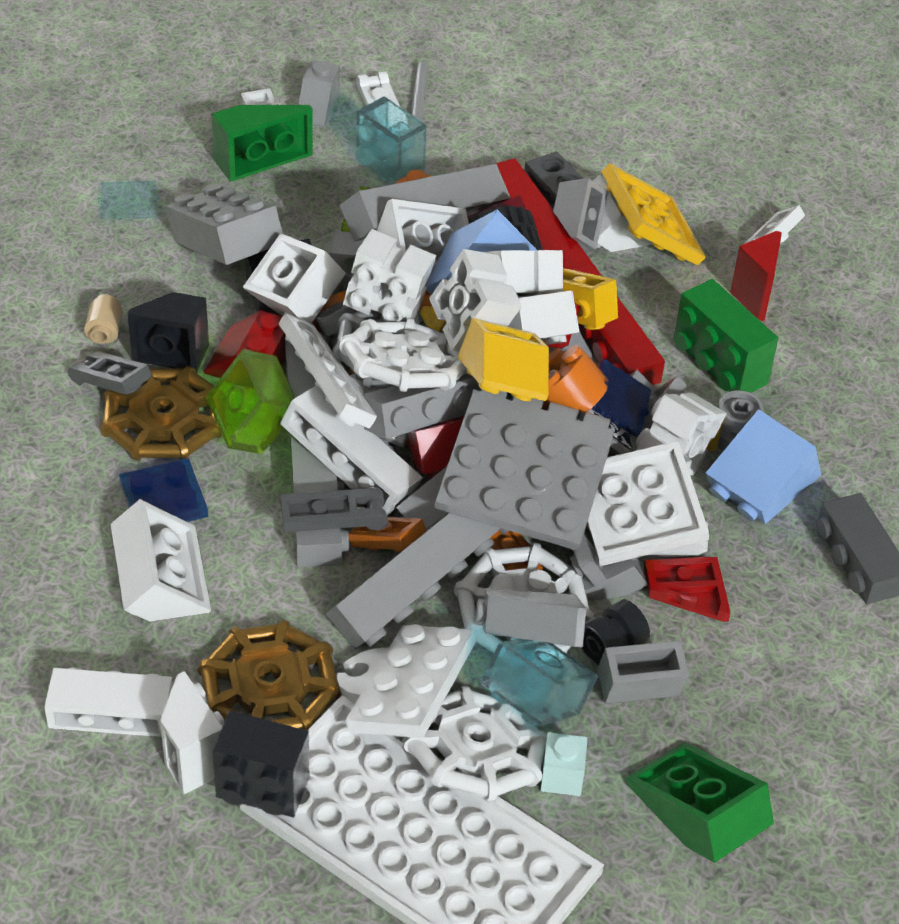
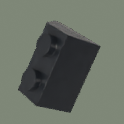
[127,292,209,373]

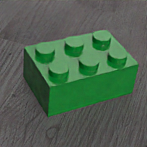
[673,279,779,393]

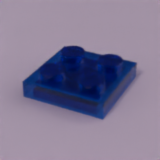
[119,458,208,522]

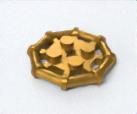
[100,366,227,461]
[197,620,341,730]

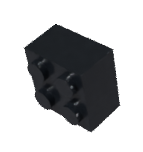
[212,710,310,818]

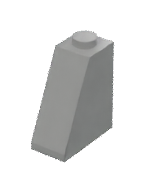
[476,588,586,647]

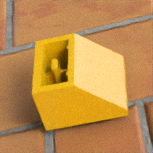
[458,318,549,402]

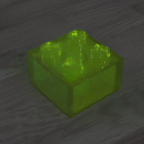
[206,349,296,454]

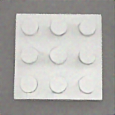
[587,441,709,566]

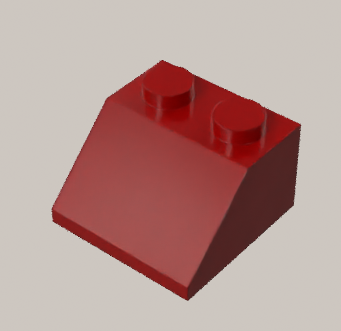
[204,310,286,391]

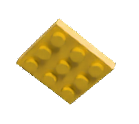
[601,163,706,265]

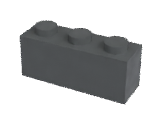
[816,493,899,605]

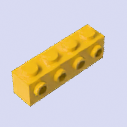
[563,268,618,330]

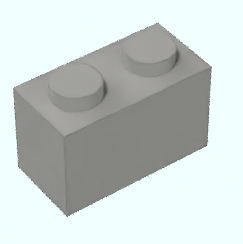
[597,641,689,704]

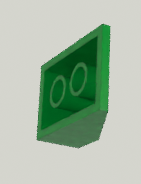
[212,105,313,182]
[626,742,774,863]

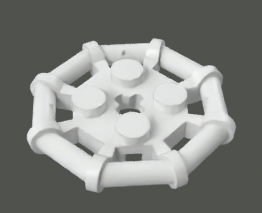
[339,318,468,392]
[454,542,594,667]
[403,686,547,801]

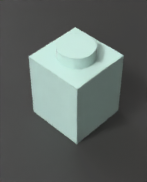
[541,732,588,796]

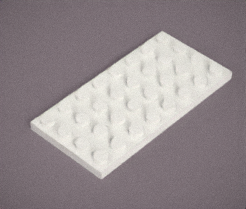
[240,695,604,924]

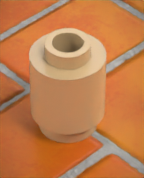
[84,294,123,344]

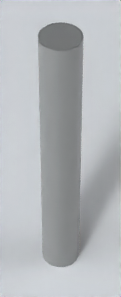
[410,62,428,124]

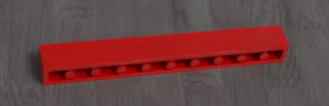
[495,158,665,385]

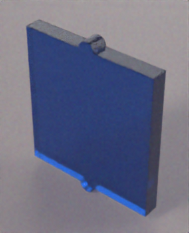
[591,359,652,437]

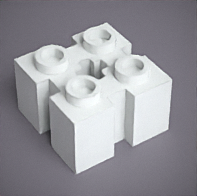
[343,229,436,322]
[429,249,522,351]
[484,250,563,298]
[636,393,727,475]

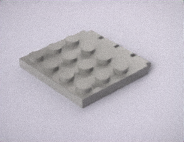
[434,390,615,551]

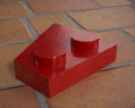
[643,557,731,622]

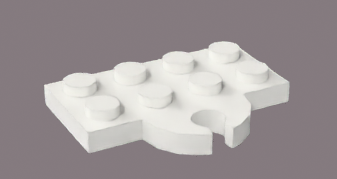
[337,624,476,738]

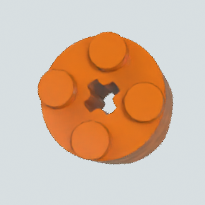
[542,345,608,415]

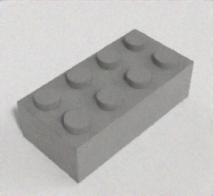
[165,184,283,265]

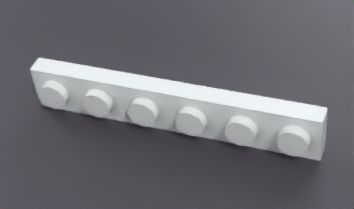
[279,312,377,429]

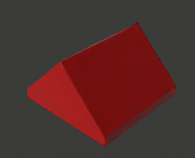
[730,231,782,321]

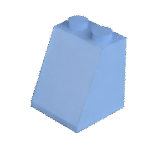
[425,209,537,295]
[705,409,822,524]

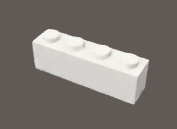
[280,386,423,516]

